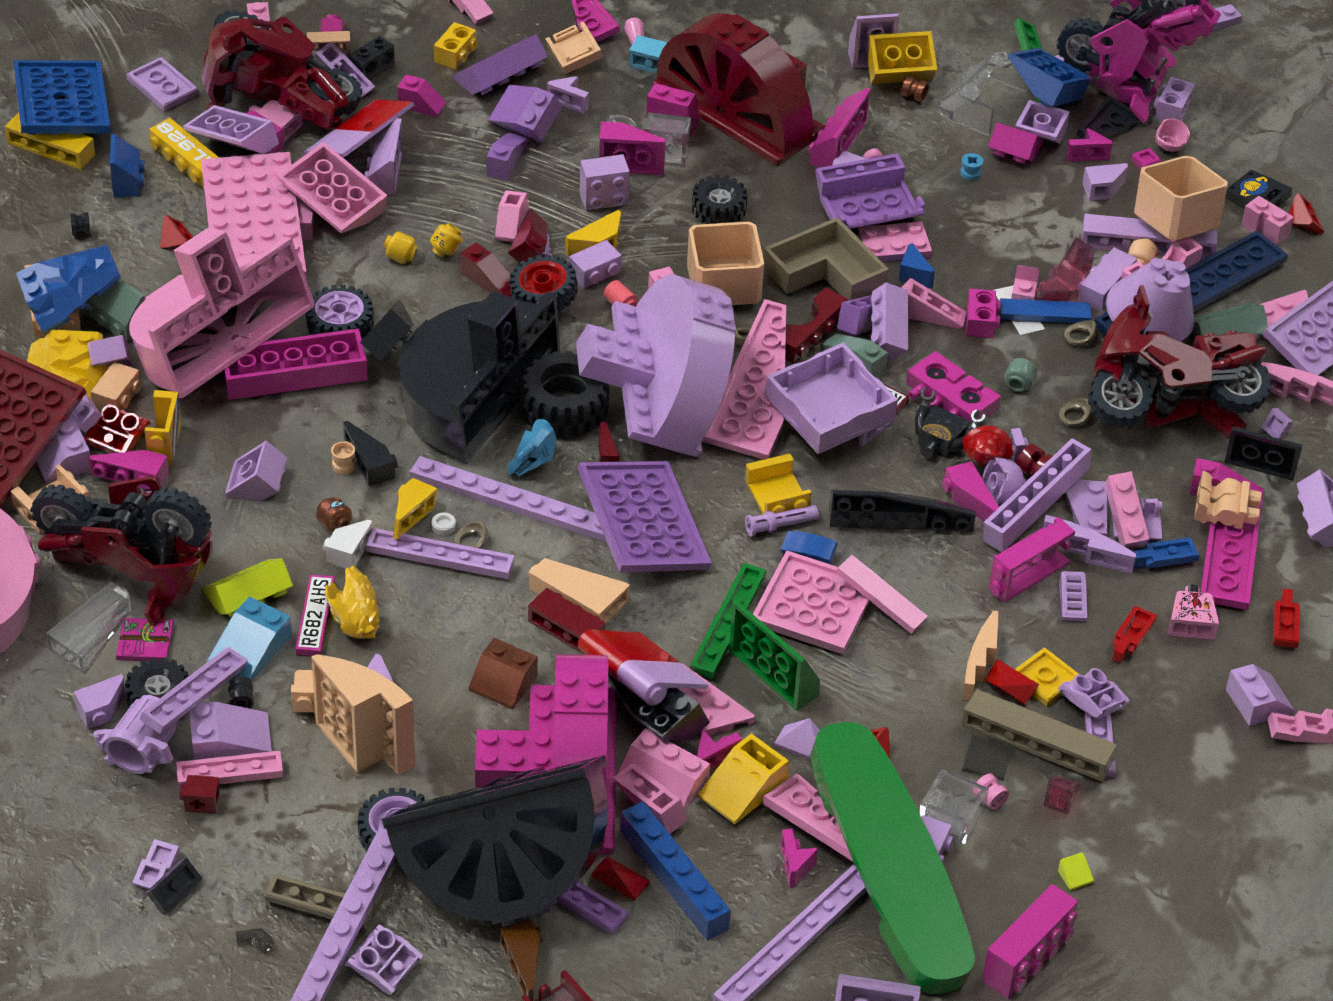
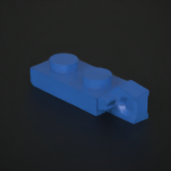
[1132,538,1200,568]

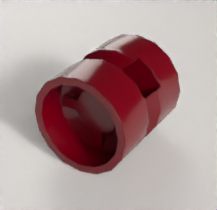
[1016,443,1053,477]

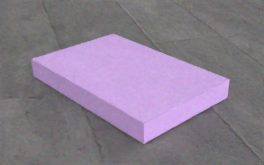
[126,57,199,112]

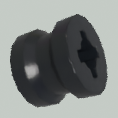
[70,212,91,236]

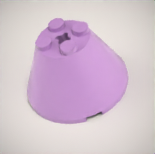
[1106,258,1194,342]

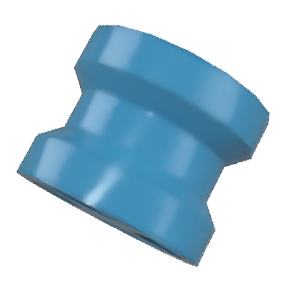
[960,153,983,180]

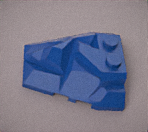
[16,245,121,335]

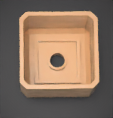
[1134,156,1228,242]
[687,222,764,305]

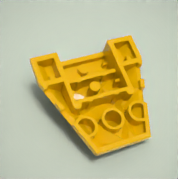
[27,330,110,400]

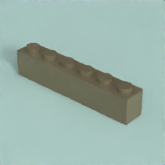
[962,689,1117,782]

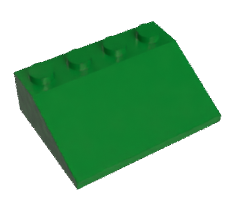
[729,600,820,711]

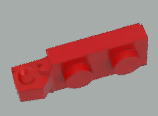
[1273,588,1300,648]
[1111,606,1158,664]

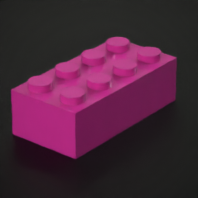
[982,884,1078,999]

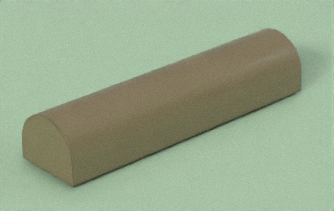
[264,873,375,930]

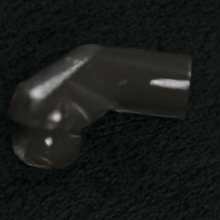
[236,928,274,951]

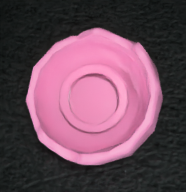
[1155,118,1190,152]

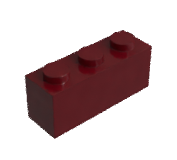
[528,588,606,655]

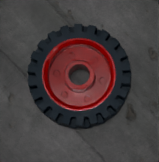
[509,255,578,311]

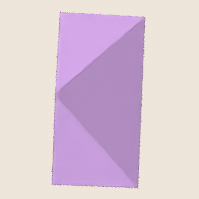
[774,718,820,760]

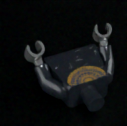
[914,387,987,458]

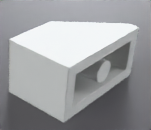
[323,520,373,569]

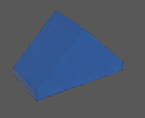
[899,243,935,288]

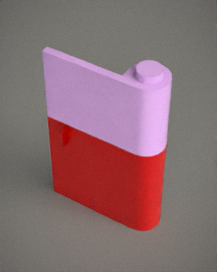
[302,100,414,158]
[578,630,709,705]

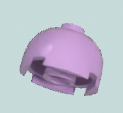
[982,458,1026,506]

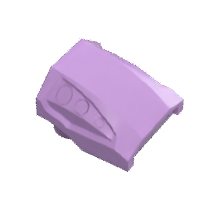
[1058,668,1130,718]
[344,924,424,995]

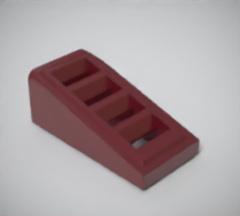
[599,422,620,462]

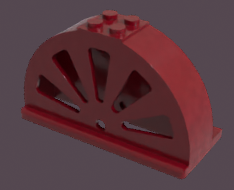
[652,13,826,166]

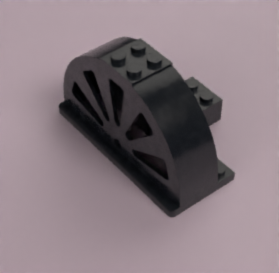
[400,291,560,464]
[381,755,608,927]

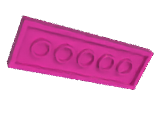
[1200,499,1262,610]

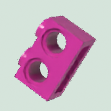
[966,288,1000,338]

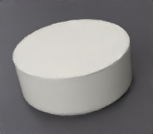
[431,513,456,536]

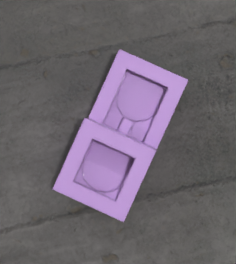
[132,839,180,889]

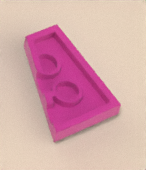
[572,0,620,43]

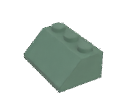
[80,279,145,342]
[1191,303,1269,339]

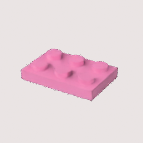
[857,221,932,262]

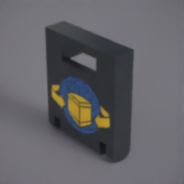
[1225,170,1292,207]

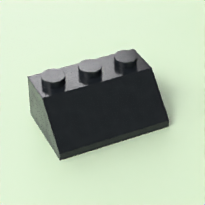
[1224,427,1303,481]

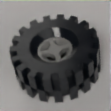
[692,175,748,224]
[125,657,189,708]

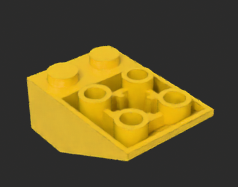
[698,733,789,824]

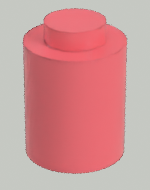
[603,280,638,307]

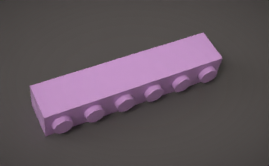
[1081,214,1217,259]
[983,438,1091,552]

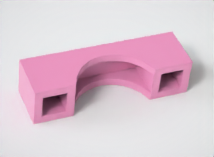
[1121,237,1203,280]

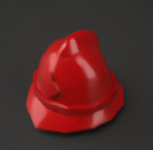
[963,426,1013,467]

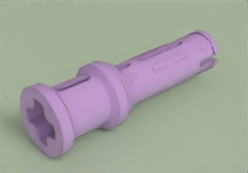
[745,505,819,537]

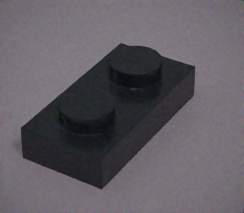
[146,857,202,913]

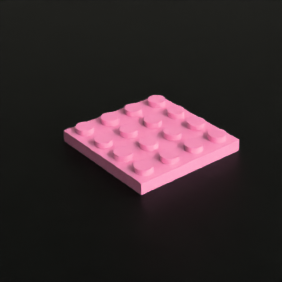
[753,551,870,654]

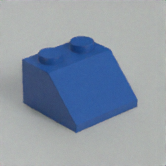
[110,134,145,197]

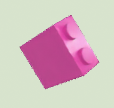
[646,83,701,146]

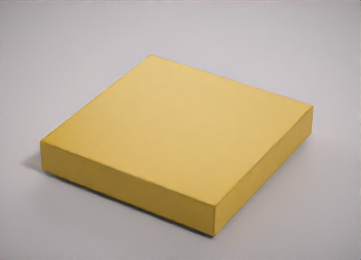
[1015,647,1080,707]

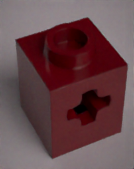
[180,775,220,814]

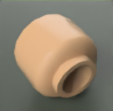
[1128,239,1159,266]

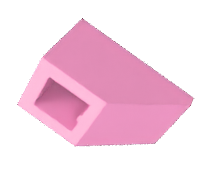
[495,191,529,242]

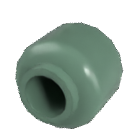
[1004,358,1038,392]

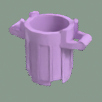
[93,695,179,774]

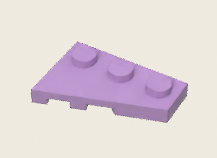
[1064,479,1107,537]

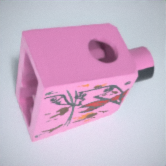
[1168,584,1219,640]

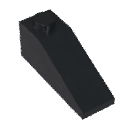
[343,421,398,486]

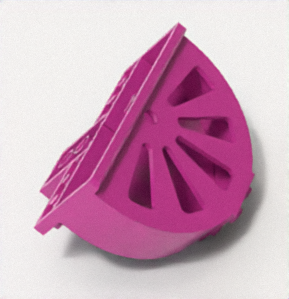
[475,654,617,855]

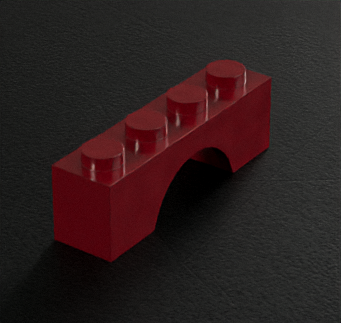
[785,287,848,364]

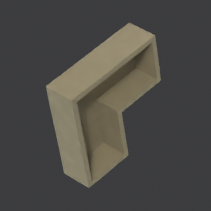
[763,217,889,301]

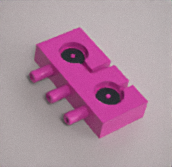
[906,351,1001,423]

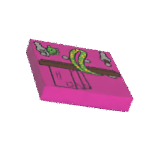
[116,618,174,662]

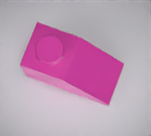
[397,74,446,117]

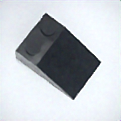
[360,299,414,362]

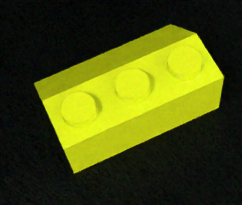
[202,558,293,617]

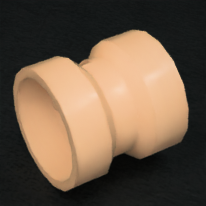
[331,441,356,475]

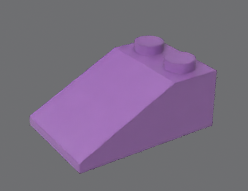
[488,85,562,142]

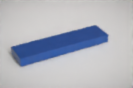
[1000,298,1091,323]

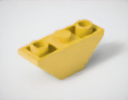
[565,210,621,256]

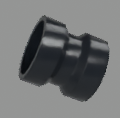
[228,676,254,709]

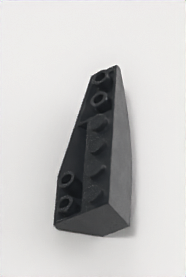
[829,489,976,531]
[608,673,710,741]

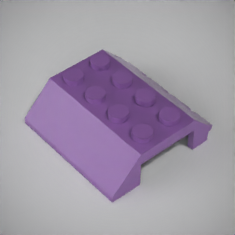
[815,153,926,229]

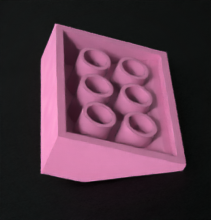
[277,142,388,233]

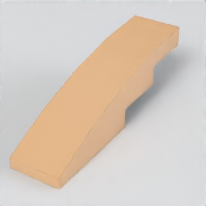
[962,611,998,700]

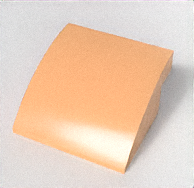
[311,655,415,775]

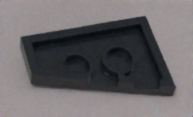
[1076,96,1142,139]

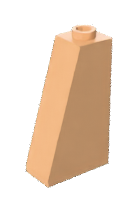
[528,558,630,623]

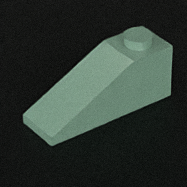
[820,333,888,378]

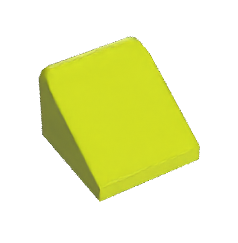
[1058,852,1094,891]

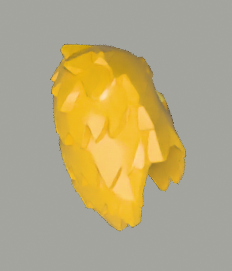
[325,566,380,639]

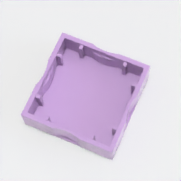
[765,342,898,454]

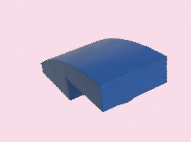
[781,531,838,563]

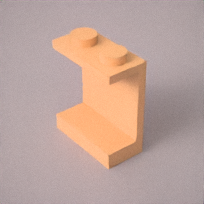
[10,464,89,535]

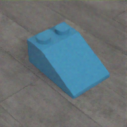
[207,596,292,680]

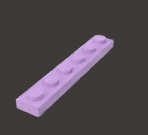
[366,528,514,579]
[140,646,248,734]

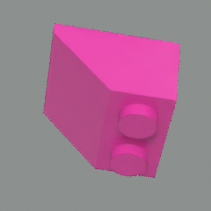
[988,123,1044,164]

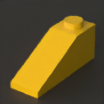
[393,478,438,540]

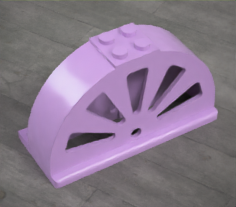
[576,274,736,457]

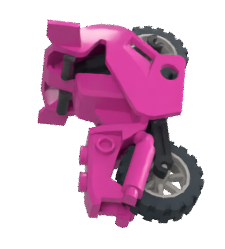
[1057,0,1221,123]

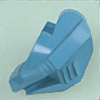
[507,419,556,476]

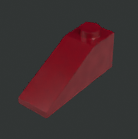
[508,209,547,264]
[460,242,512,297]

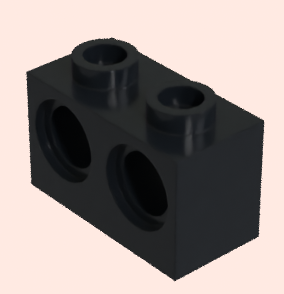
[349,36,395,81]

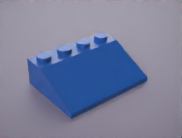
[1008,48,1092,107]

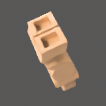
[1194,471,1262,529]

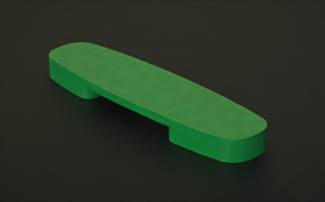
[810,722,975,994]

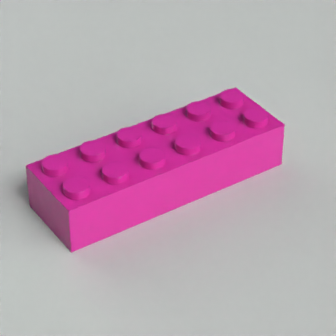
[222,329,367,400]

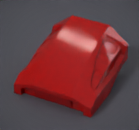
[84,403,151,453]

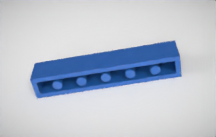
[620,801,731,940]

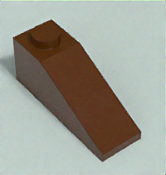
[500,919,543,1001]

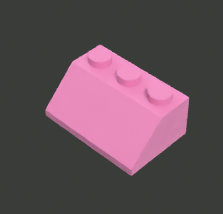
[618,729,710,810]

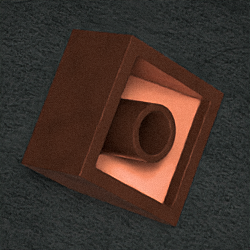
[469,638,538,710]

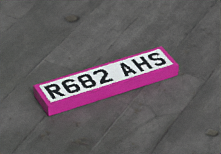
[295,575,335,656]

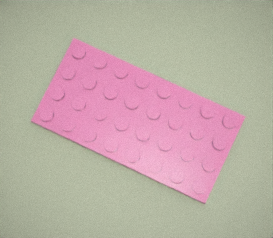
[201,152,307,278]

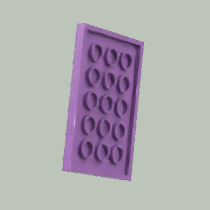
[578,461,712,572]

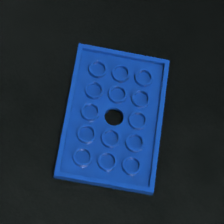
[14,60,110,135]

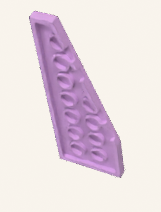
[1262,281,1333,376]

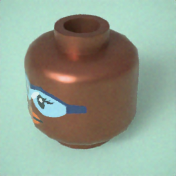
[316,497,352,533]

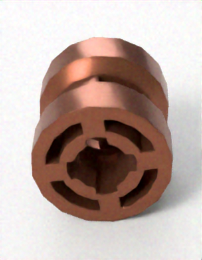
[901,76,929,103]

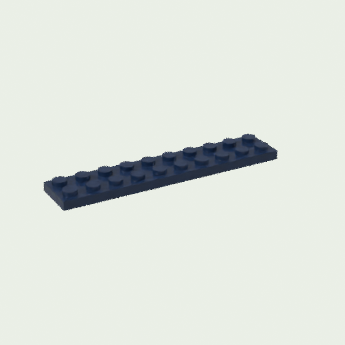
[1094,230,1288,335]

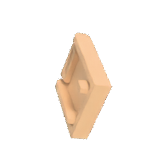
[545,22,603,74]
[307,31,351,59]

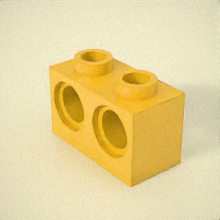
[434,22,478,70]

